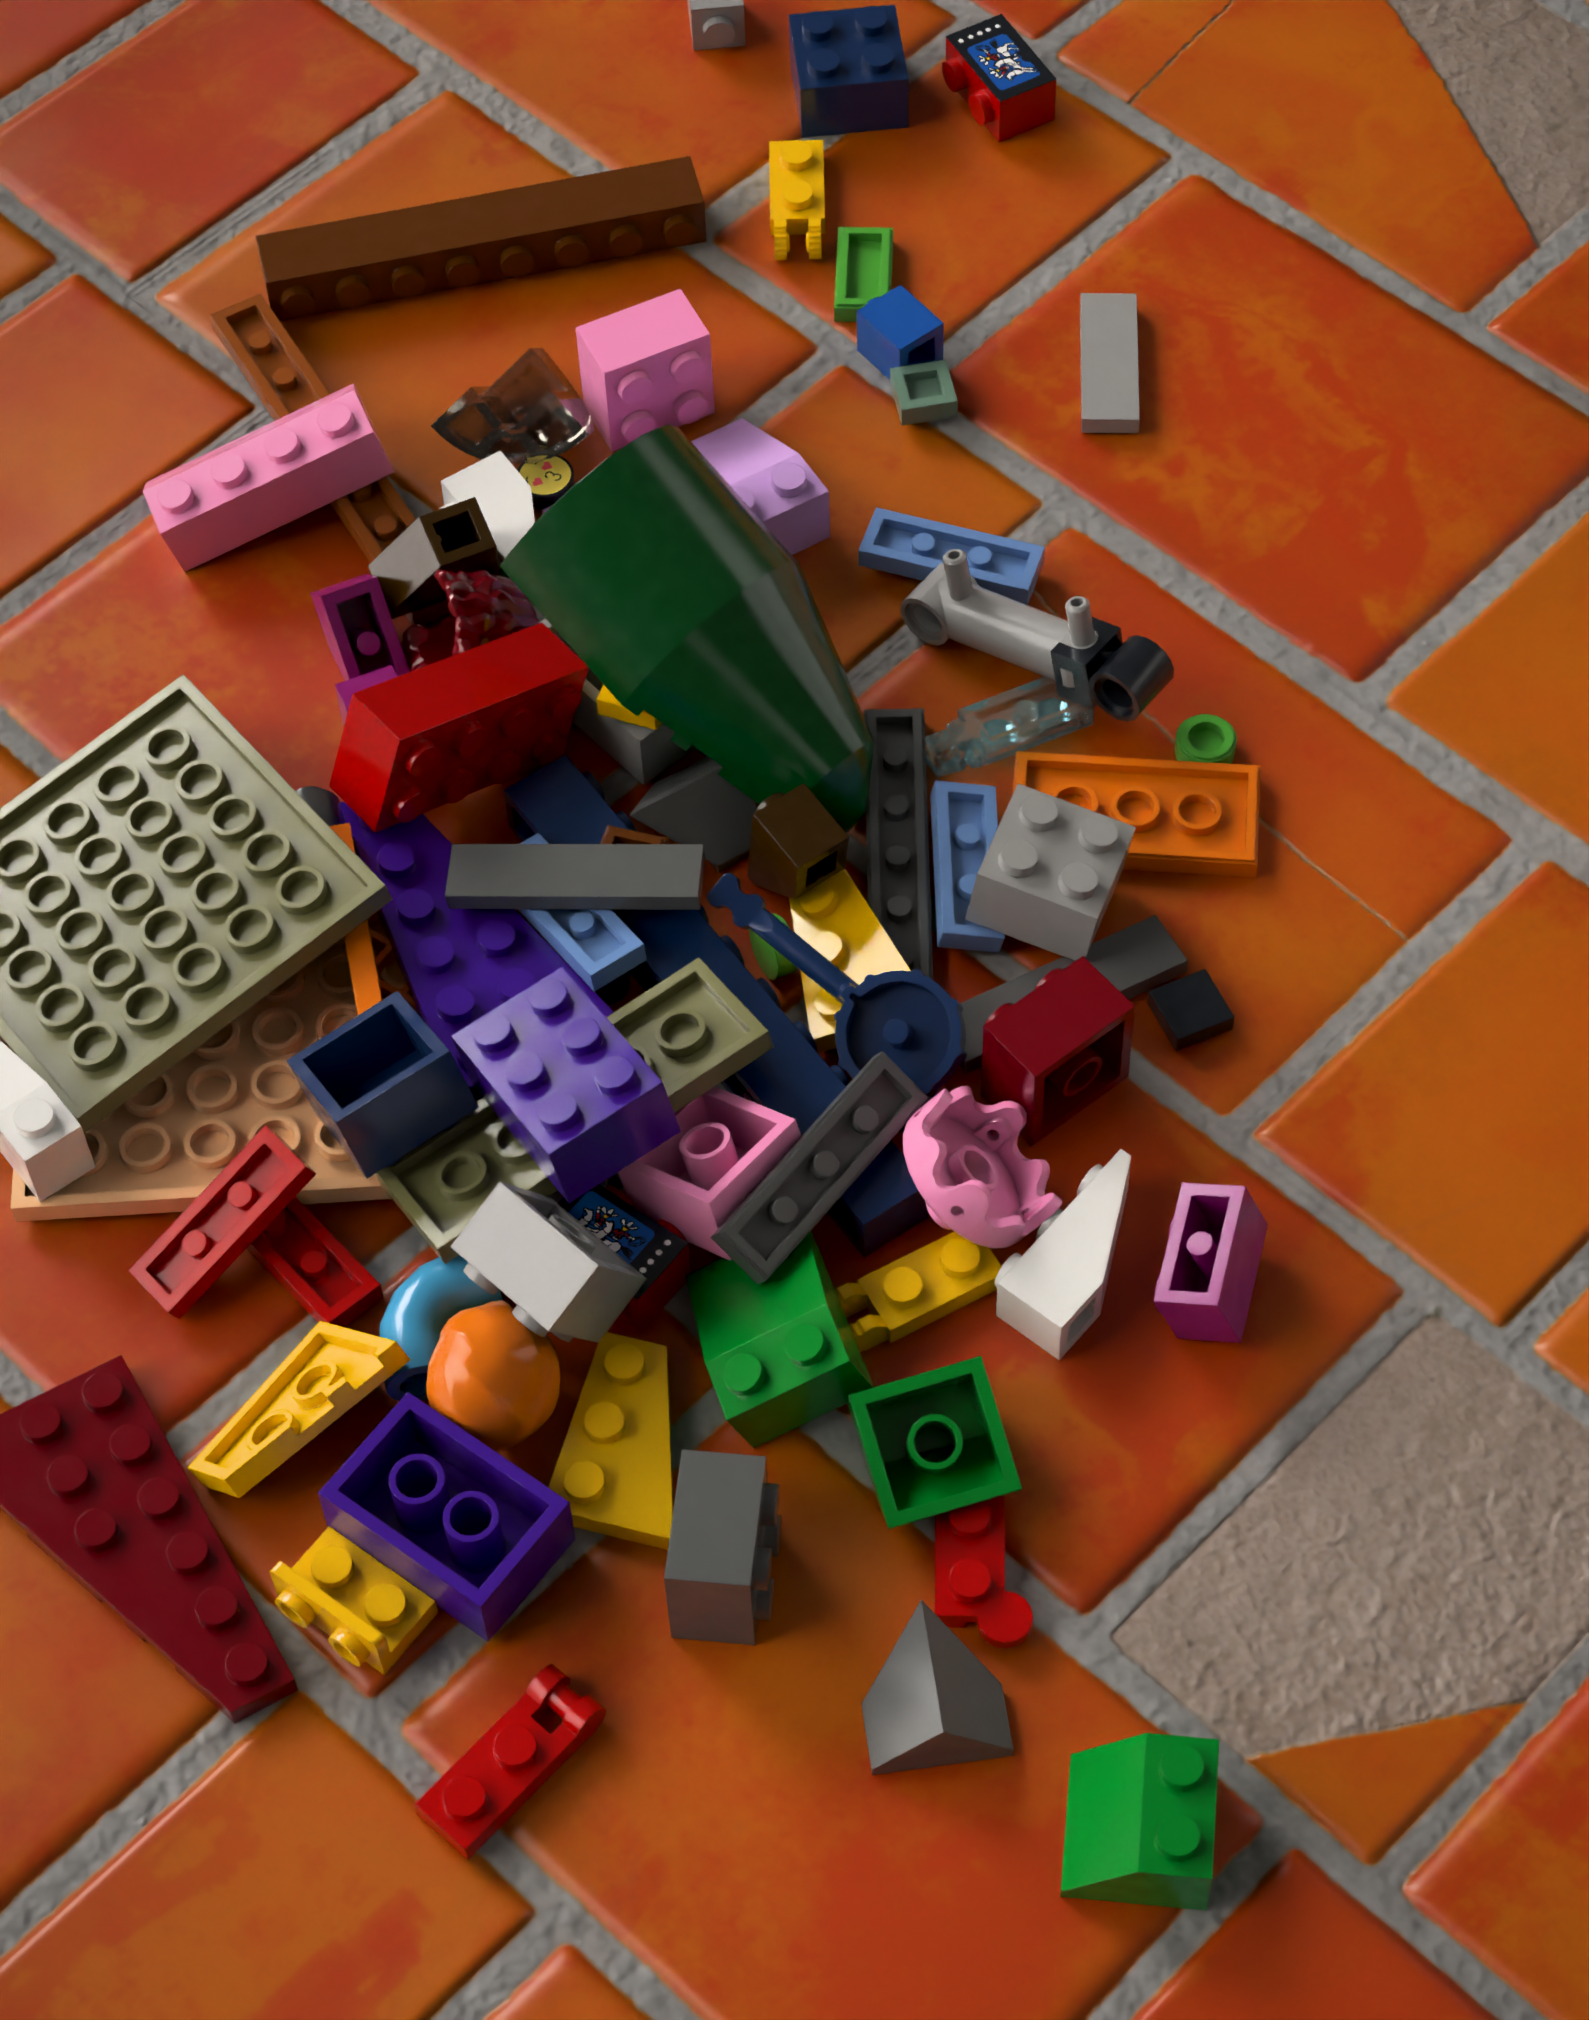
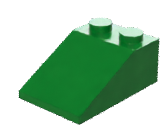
[686,1231,874,1448]

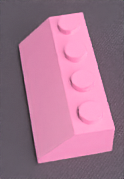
[143,383,395,572]

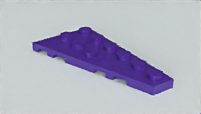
[338,802,614,1100]

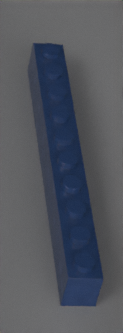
[504,755,928,1258]

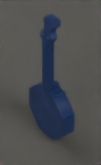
[707,873,967,1097]

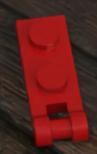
[414,1664,606,1860]

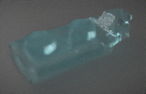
[925,677,1094,777]

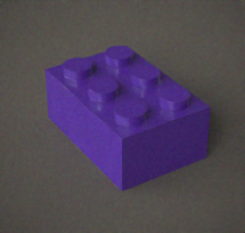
[451,967,681,1203]
[318,1392,576,1642]

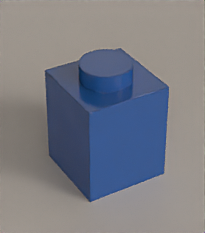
[857,285,944,380]

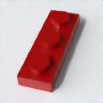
[128,1125,317,1319]
[247,1197,383,1327]

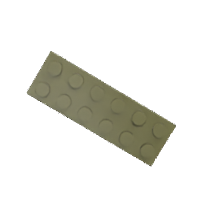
[375,957,774,1264]

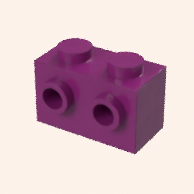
[1154,1183,1268,1343]

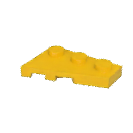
[789,869,911,1053]
[187,1321,410,1498]
[548,1332,673,1550]

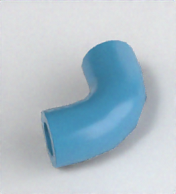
[380,1255,504,1401]

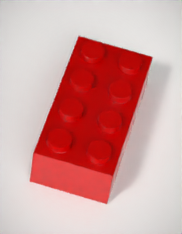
[329,623,589,833]

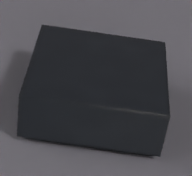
[1147,969,1235,1051]

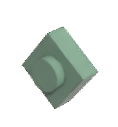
[890,359,958,426]

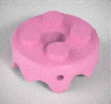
[903,1086,1063,1248]

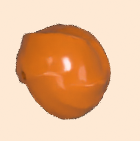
[426,1300,560,1451]

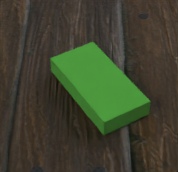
[834,227,893,322]

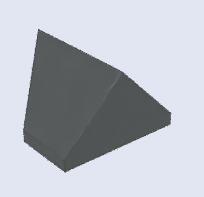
[630,757,757,873]
[862,1600,1014,1775]

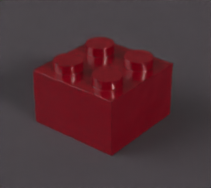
[981,956,1135,1146]

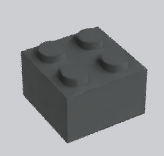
[664,1449,782,1645]

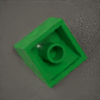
[848,1356,1022,1530]
[1060,1733,1219,1911]

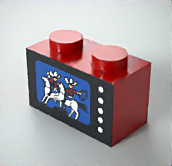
[942,14,1056,142]
[558,1184,691,1332]

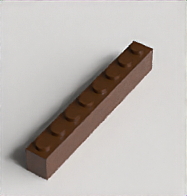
[256,156,707,321]

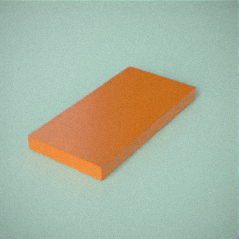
[1013,751,1261,878]

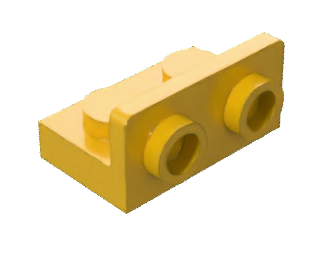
[270,1526,438,1675]

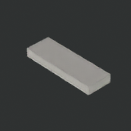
[1080,293,1140,433]

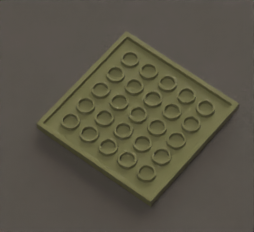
[0,674,393,1134]

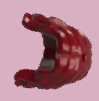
[401,569,539,671]

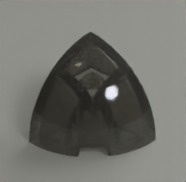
[431,348,594,464]

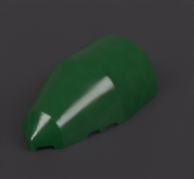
[500,424,875,833]

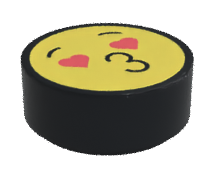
[517,453,575,510]

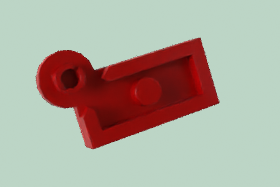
[934,1496,1033,1648]

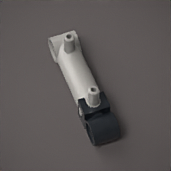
[901,549,1174,722]

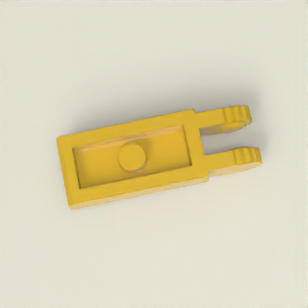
[769,140,825,260]
[835,1231,1002,1352]

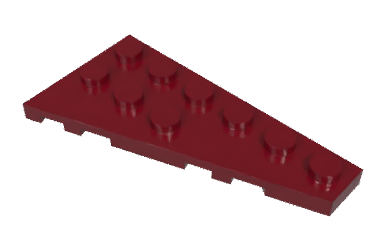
[0,1355,299,1723]

